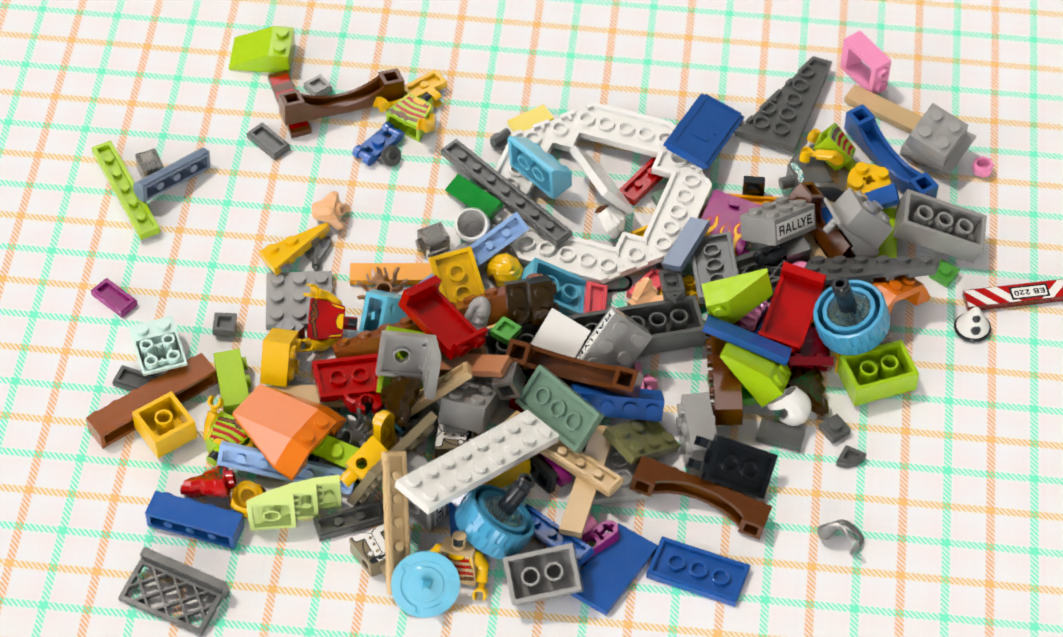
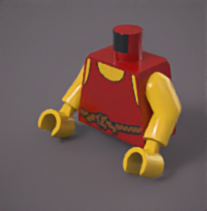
[300,283,358,353]

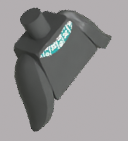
[778,144,846,203]

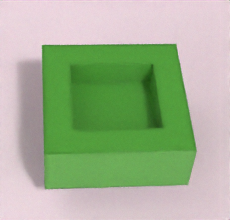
[929,259,960,288]
[490,316,522,346]

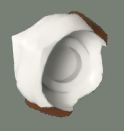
[595,204,626,239]

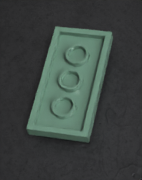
[515,364,605,454]

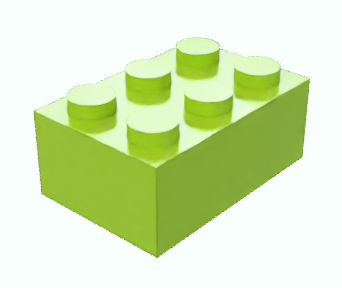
[837,340,919,406]

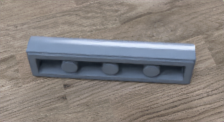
[133,148,210,203]

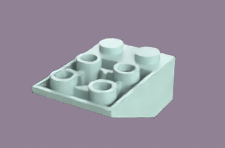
[129,316,187,376]

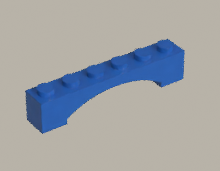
[844,104,939,198]

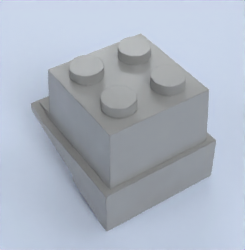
[900,103,977,176]
[823,187,893,258]

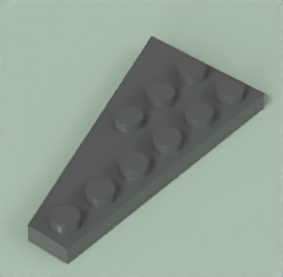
[735,56,832,153]
[804,255,940,286]

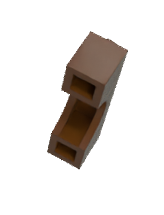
[788,182,854,258]

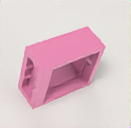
[840,31,892,94]

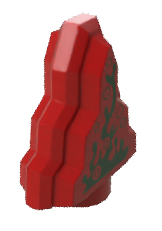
[180,465,237,498]

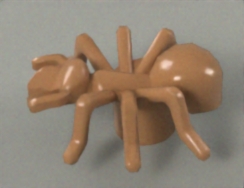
[356,267,409,301]

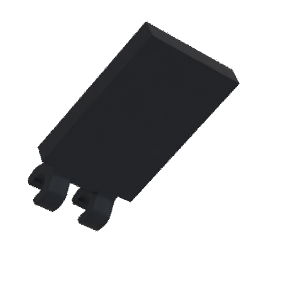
[687,434,778,499]

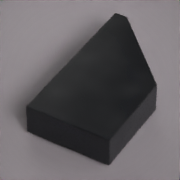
[529,455,559,494]

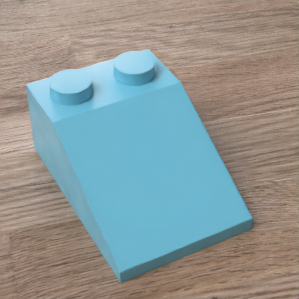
[522,257,586,316]

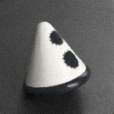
[954,307,991,342]

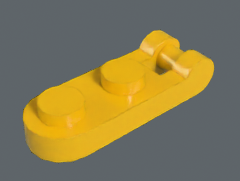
[372,410,395,451]

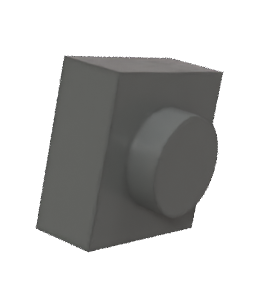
[212,312,237,336]
[818,414,851,444]

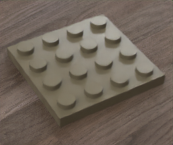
[346,411,438,506]

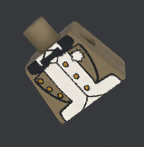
[435,423,479,459]
[349,524,386,579]

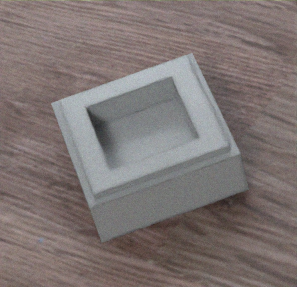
[304,74,333,96]

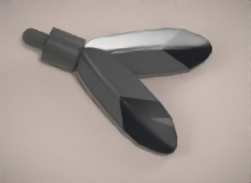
[304,236,331,271]

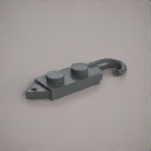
[653,262,686,303]

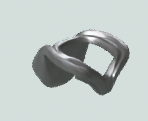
[817,519,864,554]

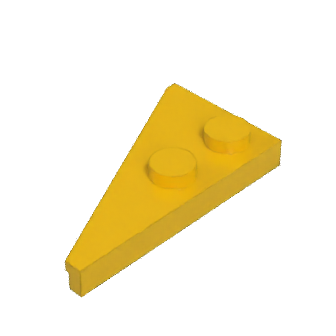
[259,222,330,275]

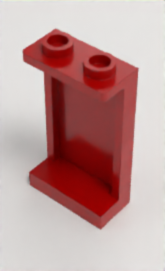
[758,261,826,355]
[398,275,488,360]

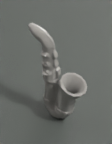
[440,296,491,352]

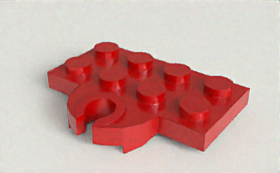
[311,353,385,415]

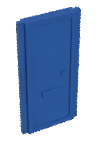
[663,93,744,170]

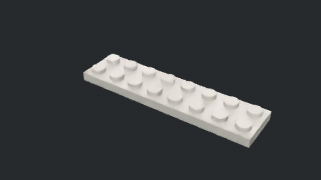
[395,410,560,514]

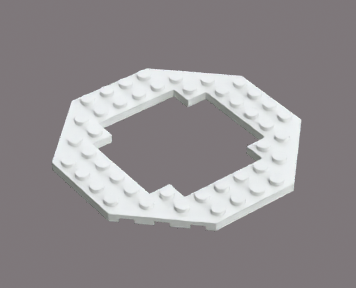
[484,102,712,284]

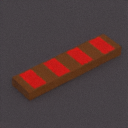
[267,70,311,138]

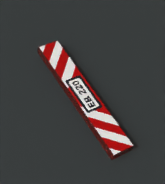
[962,279,1063,311]

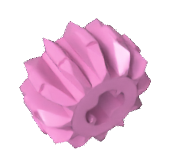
[737,300,769,333]

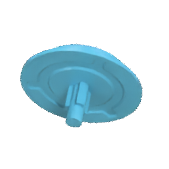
[391,551,460,618]

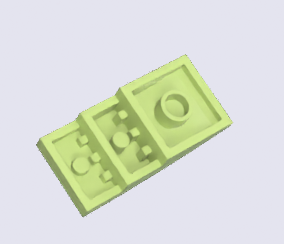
[246,475,342,531]

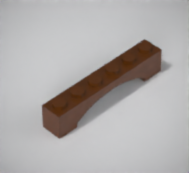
[279,68,404,126]
[505,338,644,398]
[630,455,772,540]

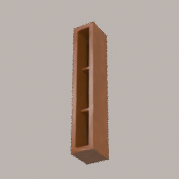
[86,353,218,449]

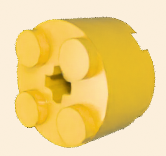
[846,162,890,193]

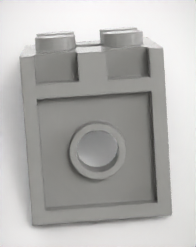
[375,330,442,400]

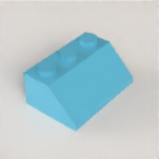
[508,135,572,200]

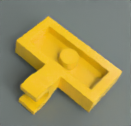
[404,69,447,108]

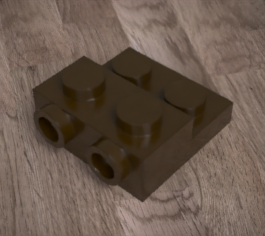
[504,275,559,326]

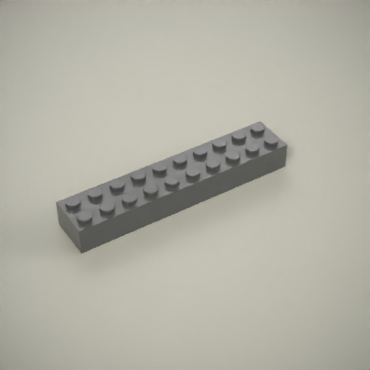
[483,295,706,375]

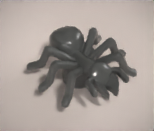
[336,408,373,449]

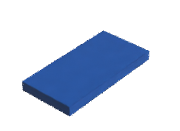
[570,523,658,616]
[646,536,751,607]

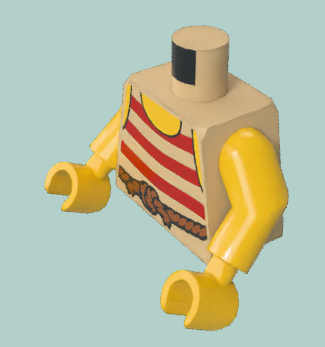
[429,531,489,601]

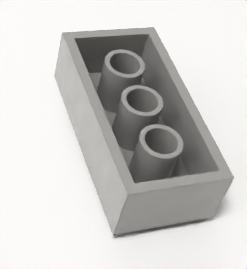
[893,189,987,263]

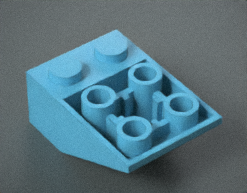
[359,289,408,333]

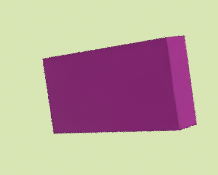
[91,278,138,318]

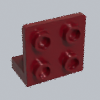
[787,327,834,372]

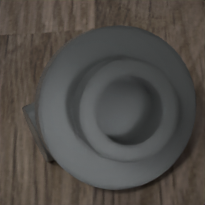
[490,128,511,150]
[377,145,401,166]

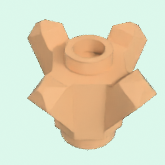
[312,191,351,230]
[626,277,667,306]

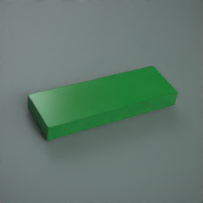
[445,174,504,221]

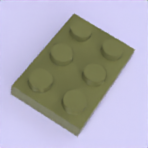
[602,420,680,465]

